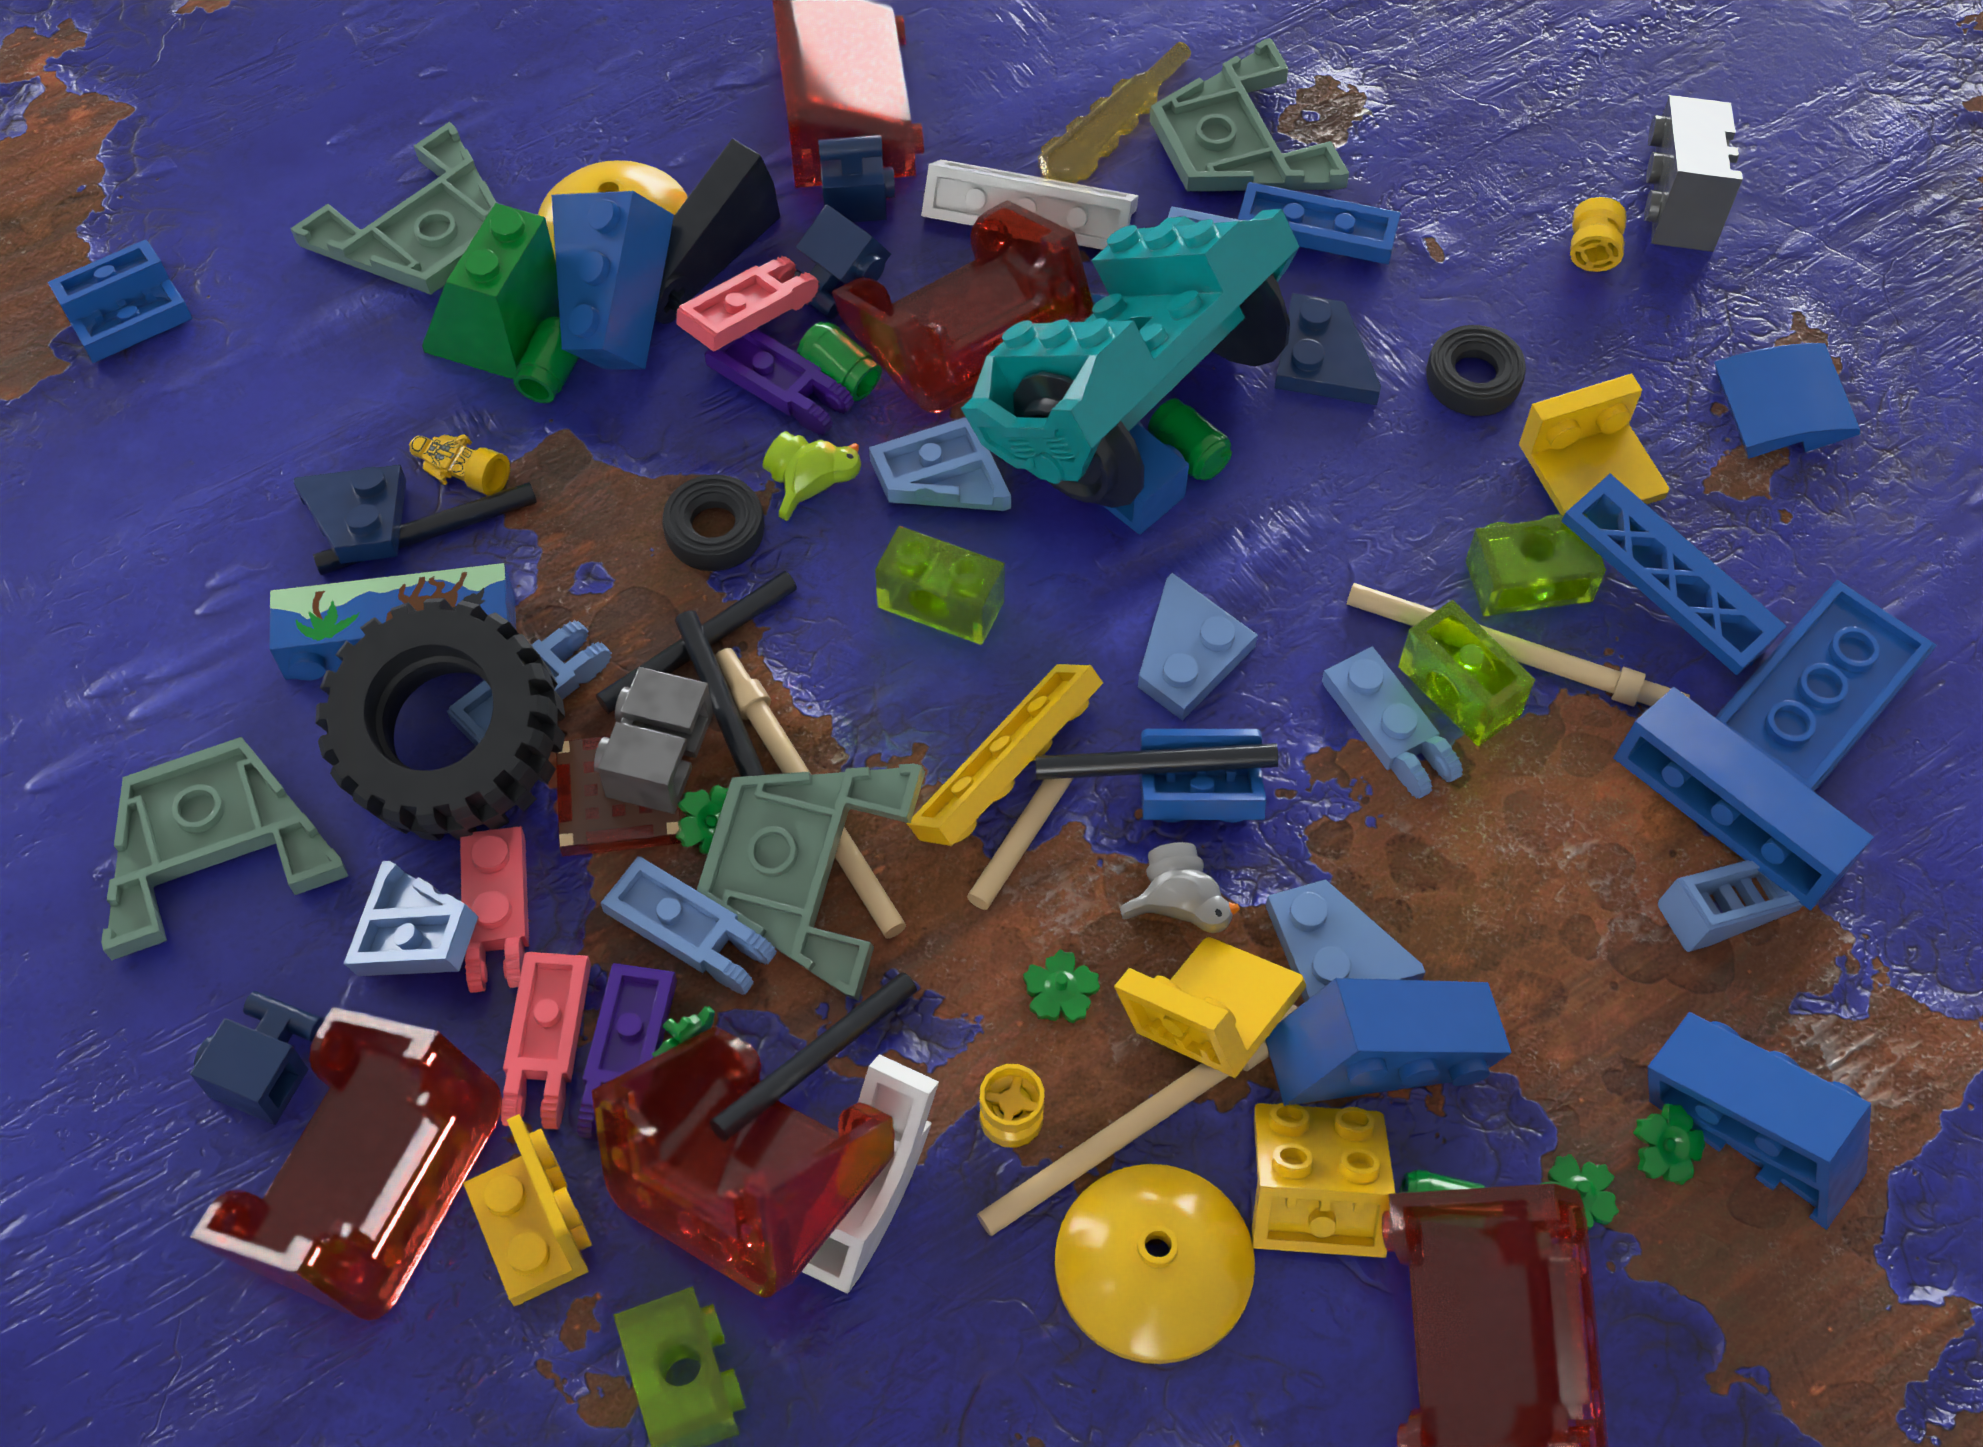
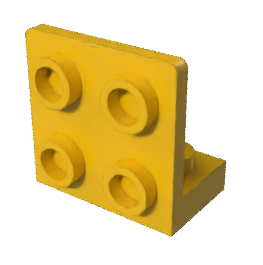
[1519,373,1669,518]
[1114,937,1306,1078]
[1252,1103,1396,1258]
[463,1114,592,1307]

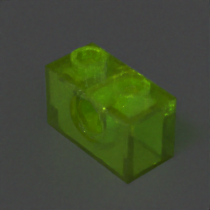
[1465,514,1606,616]
[875,526,1005,645]
[1398,599,1536,747]
[613,1286,746,1447]

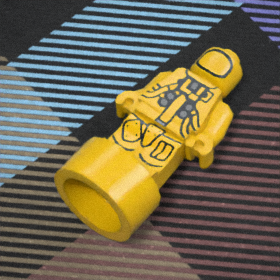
[409,434,510,496]

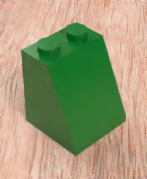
[422,203,559,380]

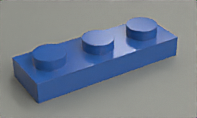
[1238,182,1401,265]

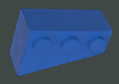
[551,191,674,370]
[1266,978,1512,1106]
[1647,1012,1871,1230]

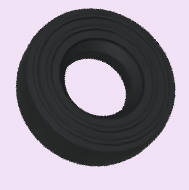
[1426,325,1526,416]
[662,474,765,571]

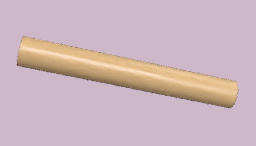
[967,778,1073,910]

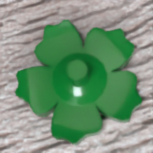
[676,785,728,854]
[1023,949,1100,1023]
[651,1006,715,1069]
[1633,1104,1705,1185]
[1537,1154,1619,1235]

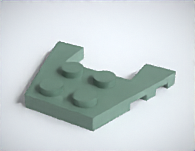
[1149,38,1349,191]
[290,122,497,295]
[101,737,348,960]
[696,763,925,1001]

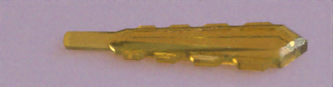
[1038,42,1191,184]

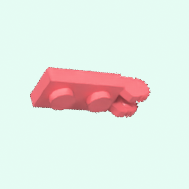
[676,256,820,352]
[460,826,529,993]
[501,952,591,1130]

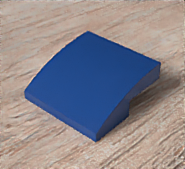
[48,239,193,363]
[1714,343,1861,459]

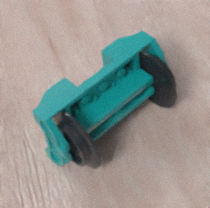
[961,209,1299,508]

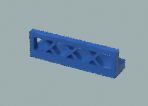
[1561,473,1787,675]

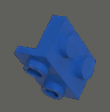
[1139,729,1266,823]

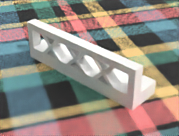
[921,159,1139,250]

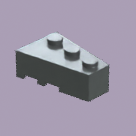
[1644,95,1743,252]

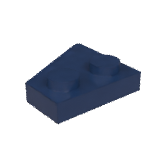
[1275,293,1381,405]
[294,465,406,564]

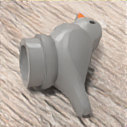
[1120,842,1240,934]

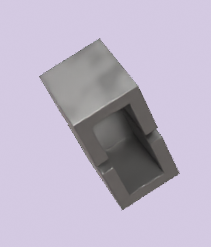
[594,667,713,814]

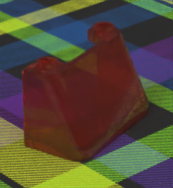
[772,0,924,188]
[832,200,1093,413]
[190,1007,502,1321]
[591,1026,895,1298]
[1382,1184,1608,1447]

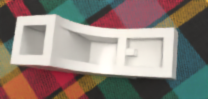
[789,1054,939,1294]

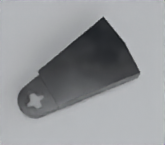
[655,138,780,324]

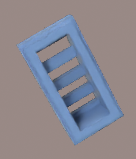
[1658,860,1803,952]

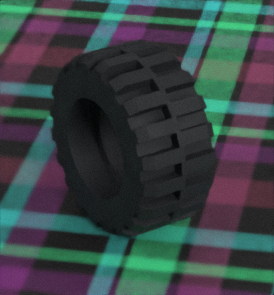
[315,598,565,841]

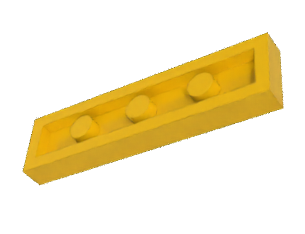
[906,664,1103,846]

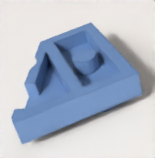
[869,417,1011,511]
[1138,573,1258,721]
[344,861,478,976]
[1266,879,1425,1002]

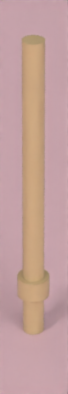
[1347,583,1690,707]
[715,648,906,939]
[977,1004,1297,1236]

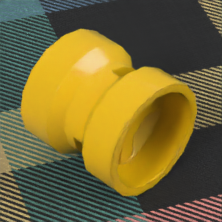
[1570,197,1627,272]
[980,1064,1045,1148]

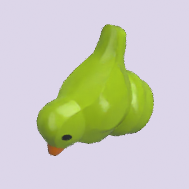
[763,431,861,521]

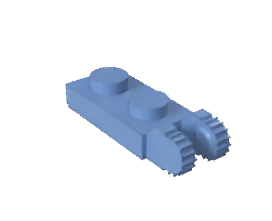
[447,620,612,746]
[1322,646,1463,799]
[601,857,777,995]

